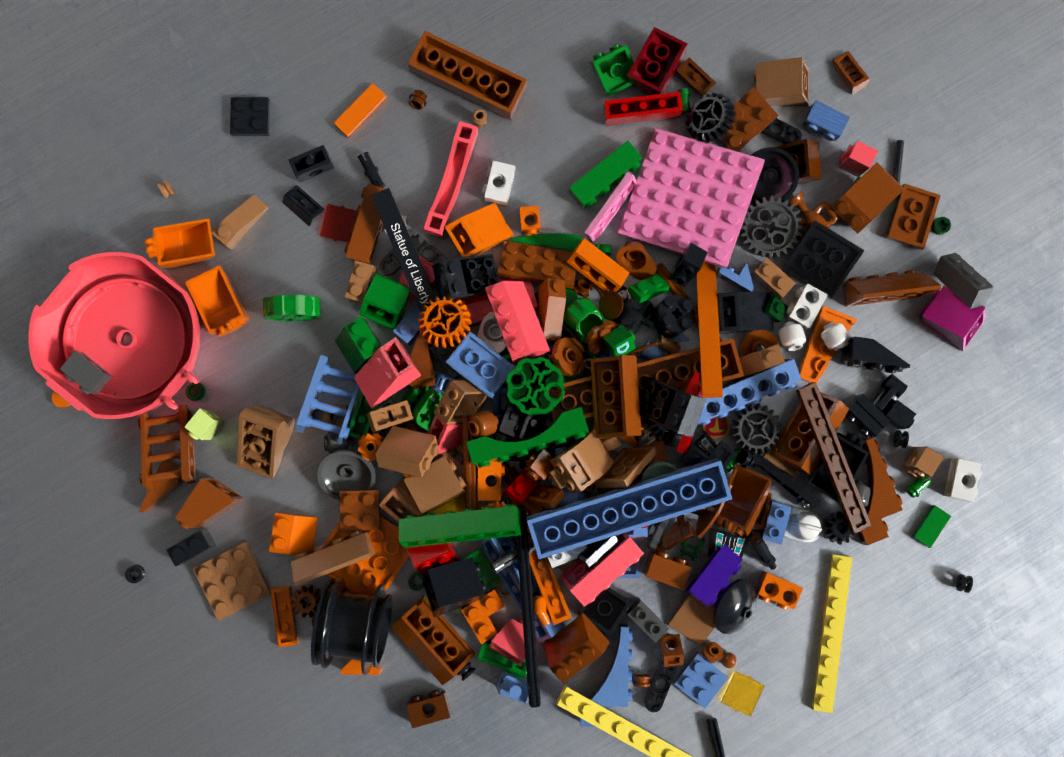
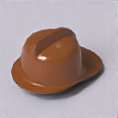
[616,241,657,280]

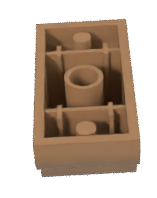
[237,405,295,479]

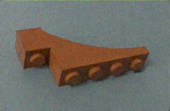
[857,438,903,545]

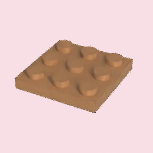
[193,541,271,621]

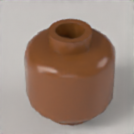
[468,410,498,438]

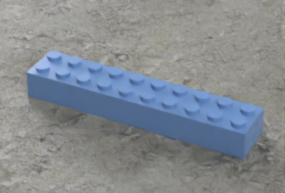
[526,458,732,559]

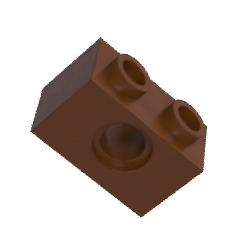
[406,689,452,728]

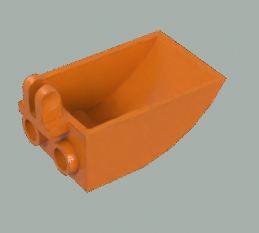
[144,218,215,269]
[185,265,250,337]

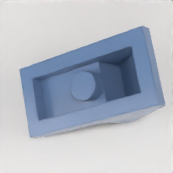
[716,263,754,292]

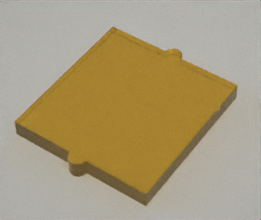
[721,671,765,717]

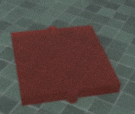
[320,204,357,242]

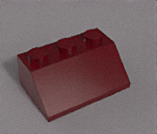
[627,27,688,95]

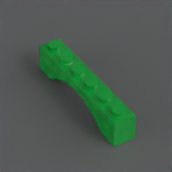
[466,407,589,469]

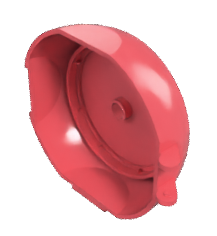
[28,252,200,419]

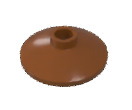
[740,330,779,356]

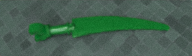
[507,233,612,256]

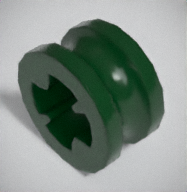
[931,217,951,235]
[408,572,424,591]

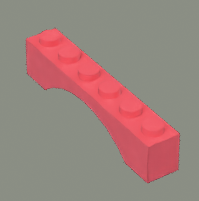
[424,121,479,239]

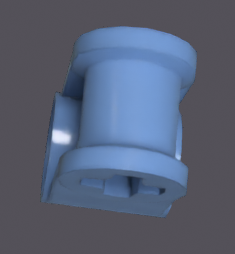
[429,371,466,398]

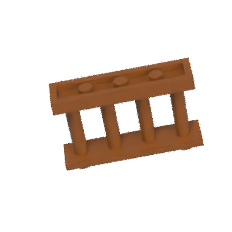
[138,404,196,490]

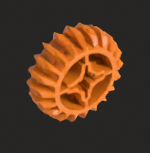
[418,295,472,348]

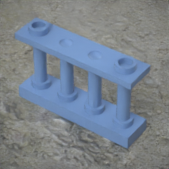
[296,355,360,444]

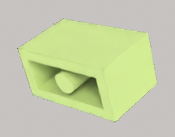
[185,408,225,440]

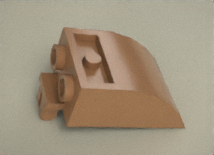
[547,429,614,493]

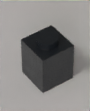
[884,400,916,430]

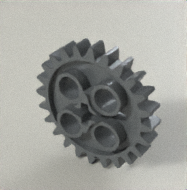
[740,196,803,258]

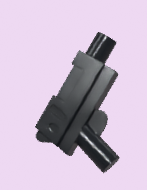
[744,532,777,570]

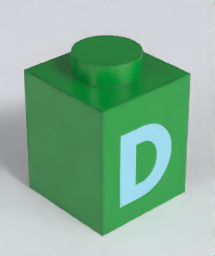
[603,325,636,356]

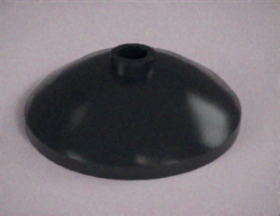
[751,147,799,203]
[713,578,757,634]

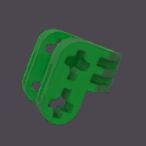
[400,386,443,431]

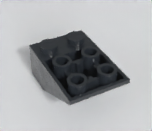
[432,254,499,301]
[717,292,774,334]
[841,336,910,374]
[639,377,707,437]

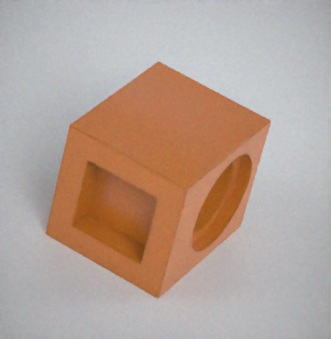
[519,206,540,236]

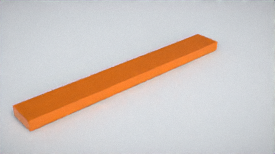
[696,262,723,398]

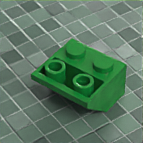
[359,274,411,330]

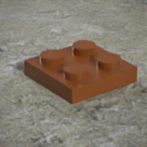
[340,490,380,531]

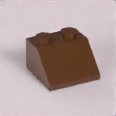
[776,138,822,184]

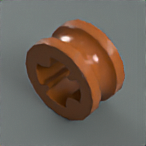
[633,674,650,687]

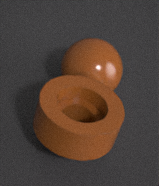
[702,642,737,668]

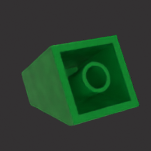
[335,316,383,374]

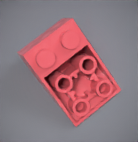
[354,337,422,408]

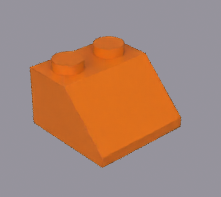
[269,512,318,555]

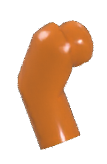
[533,596,551,626]

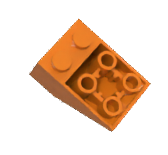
[445,203,514,258]

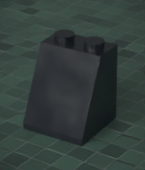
[422,557,486,618]

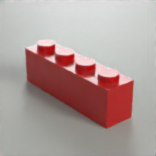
[603,92,682,126]

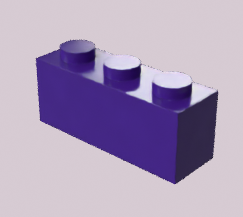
[684,544,743,607]

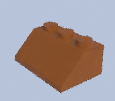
[543,613,610,684]

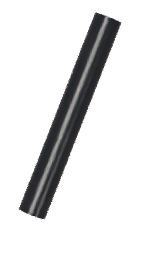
[893,140,904,197]

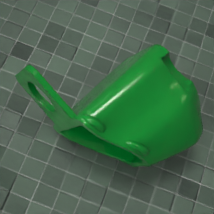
[563,298,608,344]

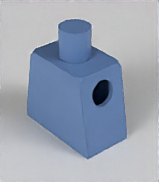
[495,669,529,703]

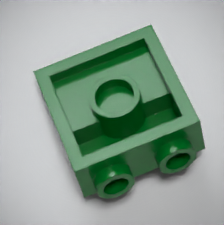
[590,43,634,97]

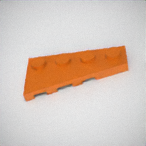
[798,306,857,383]

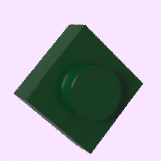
[764,296,788,323]

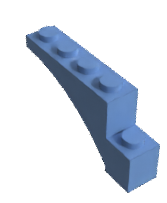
[579,624,632,727]

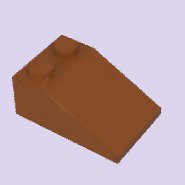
[831,162,904,234]

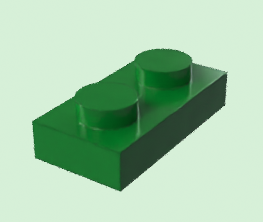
[627,274,670,303]

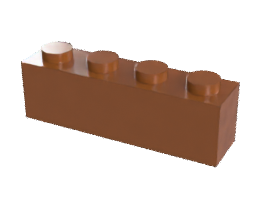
[344,183,393,265]

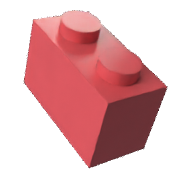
[838,141,878,177]

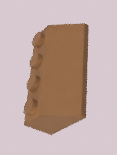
[291,530,376,586]

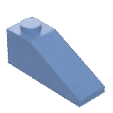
[393,291,439,345]

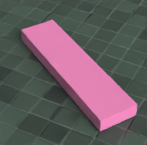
[584,172,636,243]

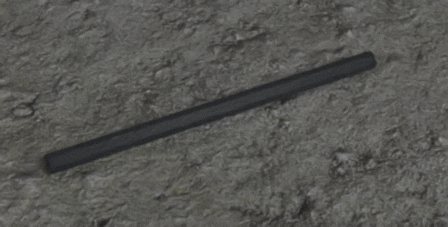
[516,507,541,708]

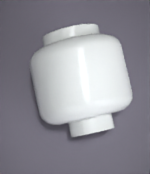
[778,321,806,351]
[821,322,850,352]

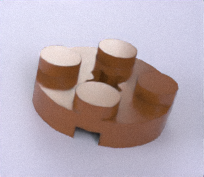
[585,321,619,357]
[549,337,586,377]

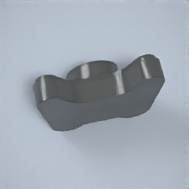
[647,519,670,551]

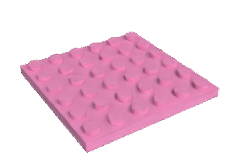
[618,128,765,268]

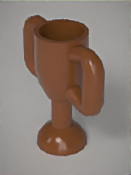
[788,192,838,241]

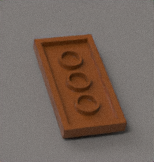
[498,241,576,289]

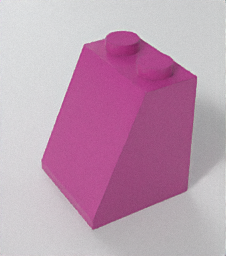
[921,286,986,351]

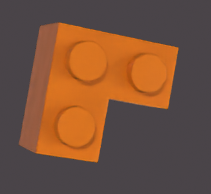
[461,587,505,644]

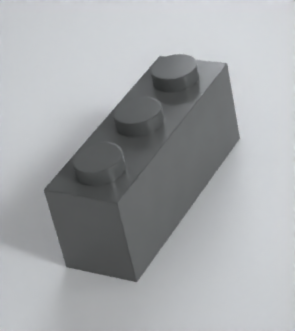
[933,253,994,309]

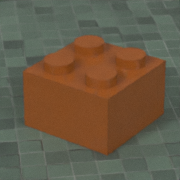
[642,549,692,590]

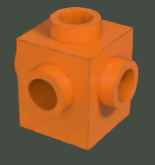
[358,432,385,462]

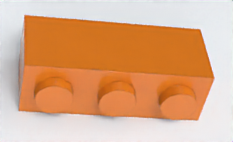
[567,238,629,292]

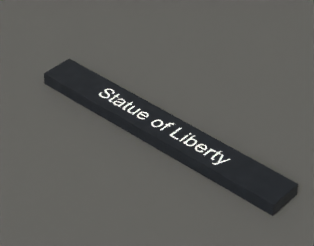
[371,188,447,334]

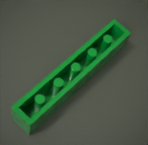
[399,504,521,548]

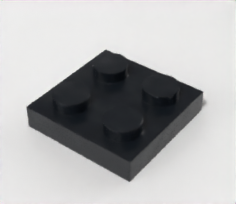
[230,97,270,136]

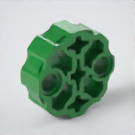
[263,295,321,322]
[506,357,565,416]

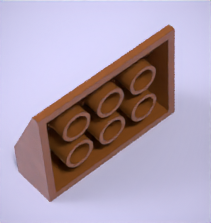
[843,270,941,307]

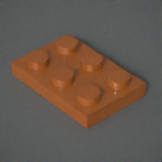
[721,87,779,152]
[886,184,941,250]

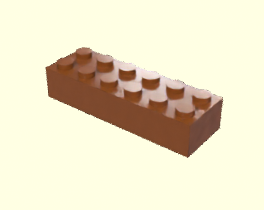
[408,31,527,120]

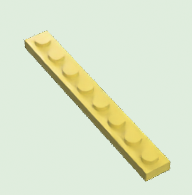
[811,554,852,713]
[556,686,693,757]

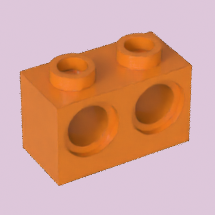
[756,571,803,611]

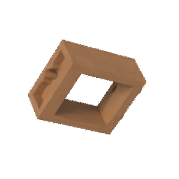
[433,380,489,424]

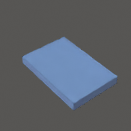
[446,331,515,398]

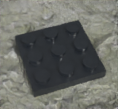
[782,220,865,299]

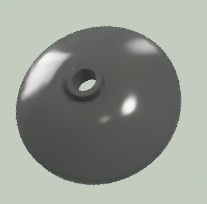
[317,449,376,500]

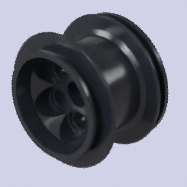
[311,577,392,675]

